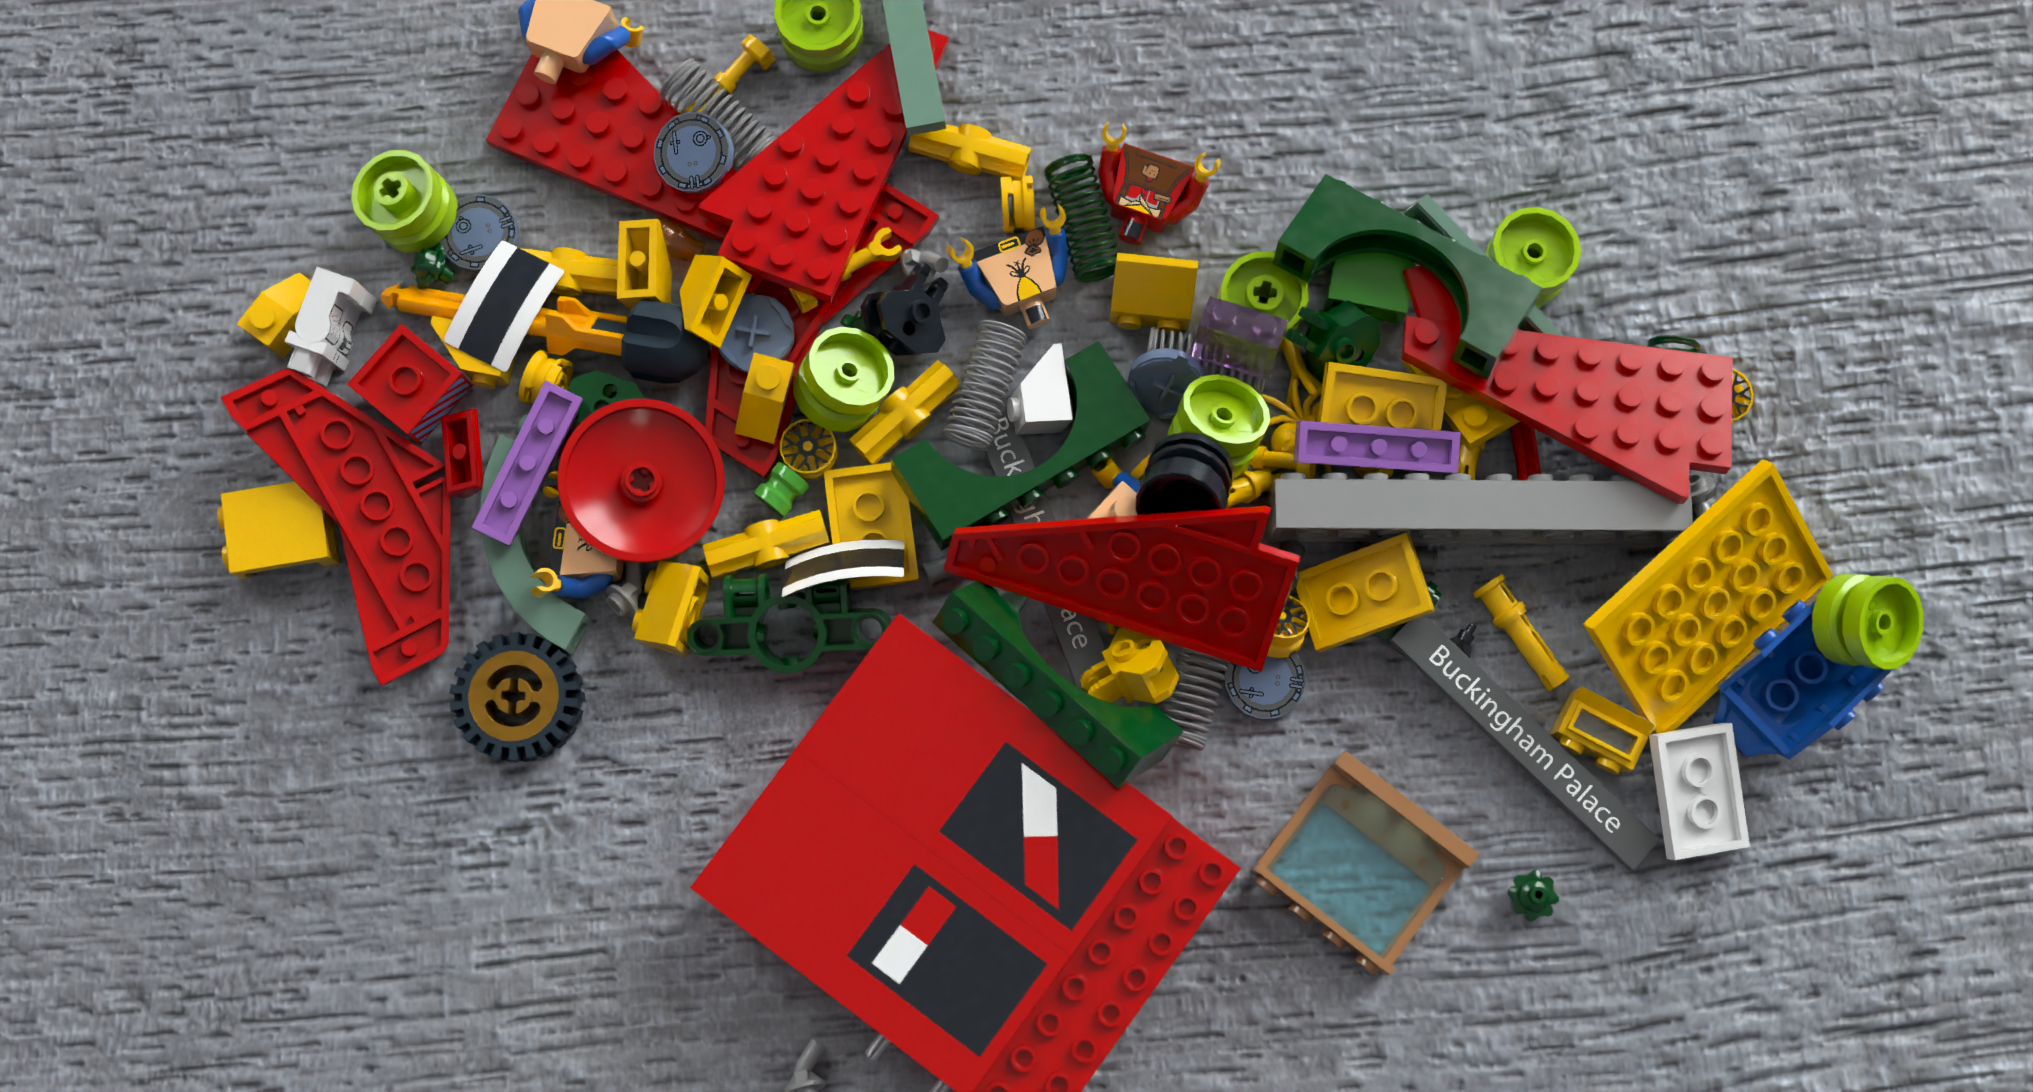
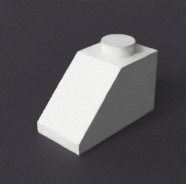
[1007,343,1073,435]

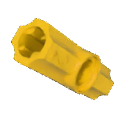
[908,124,1031,180]
[520,247,618,297]
[849,360,960,465]
[703,510,830,580]

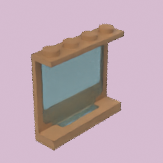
[1251,751,1480,976]

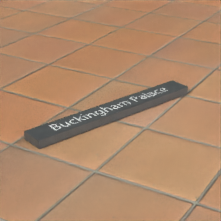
[963,381,1106,690]
[1388,616,1660,870]

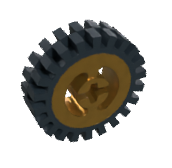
[450,632,585,762]

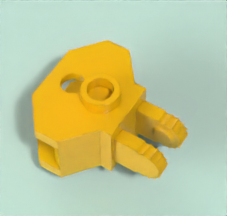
[1080,627,1180,704]

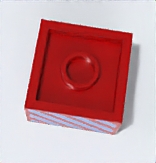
[347,323,473,445]

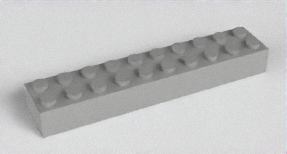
[1266,472,1693,545]

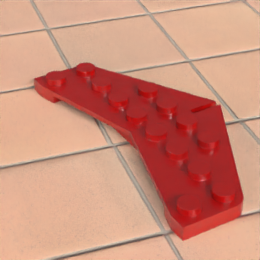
[705,183,939,480]
[221,369,451,687]

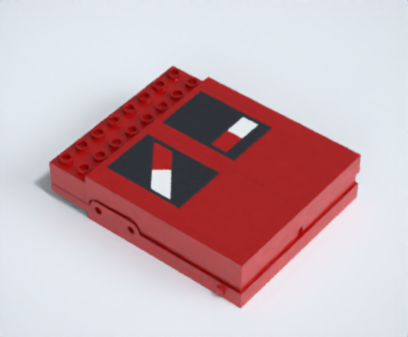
[690,613,1241,1092]

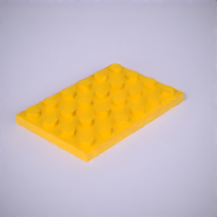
[1583,459,1834,735]

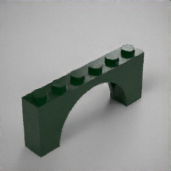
[1273,174,1542,380]
[891,341,1151,551]
[932,581,1184,789]

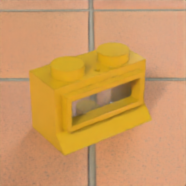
[1550,686,1657,775]

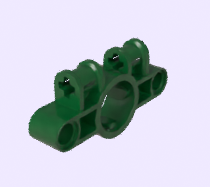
[686,574,891,673]

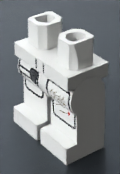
[285,267,377,387]

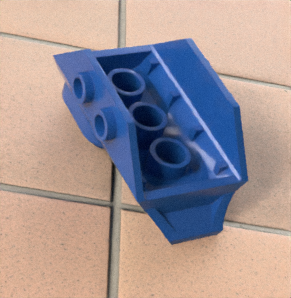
[1713,577,1893,760]

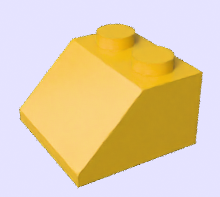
[1109,253,1198,334]
[632,561,712,658]

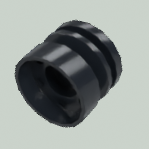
[1136,432,1234,515]

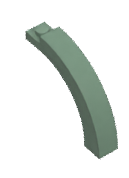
[480,413,593,655]

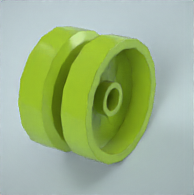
[774,0,864,72]
[351,150,458,252]
[1484,207,1581,308]
[1216,251,1309,351]
[793,327,894,432]
[1168,374,1270,478]
[1812,574,1924,670]

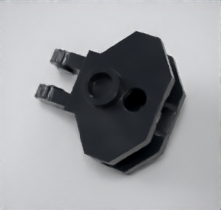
[860,262,949,356]

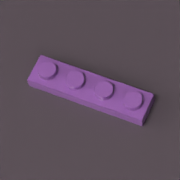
[471,380,584,547]
[1294,421,1461,473]

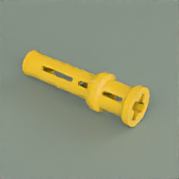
[1472,573,1570,691]

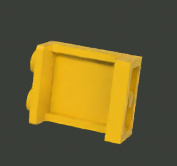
[217,482,340,579]

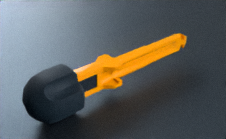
[380,284,710,384]

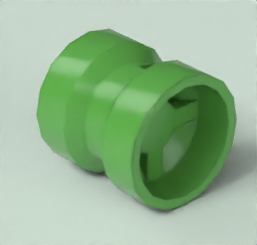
[753,462,810,518]

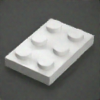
[1649,723,1750,860]

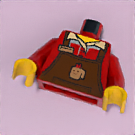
[1098,121,1221,245]

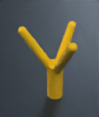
[1280,339,1322,423]

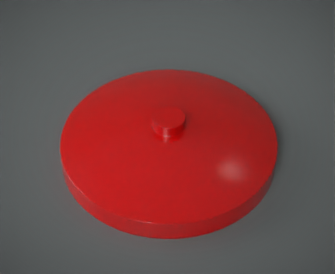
[558,399,725,563]

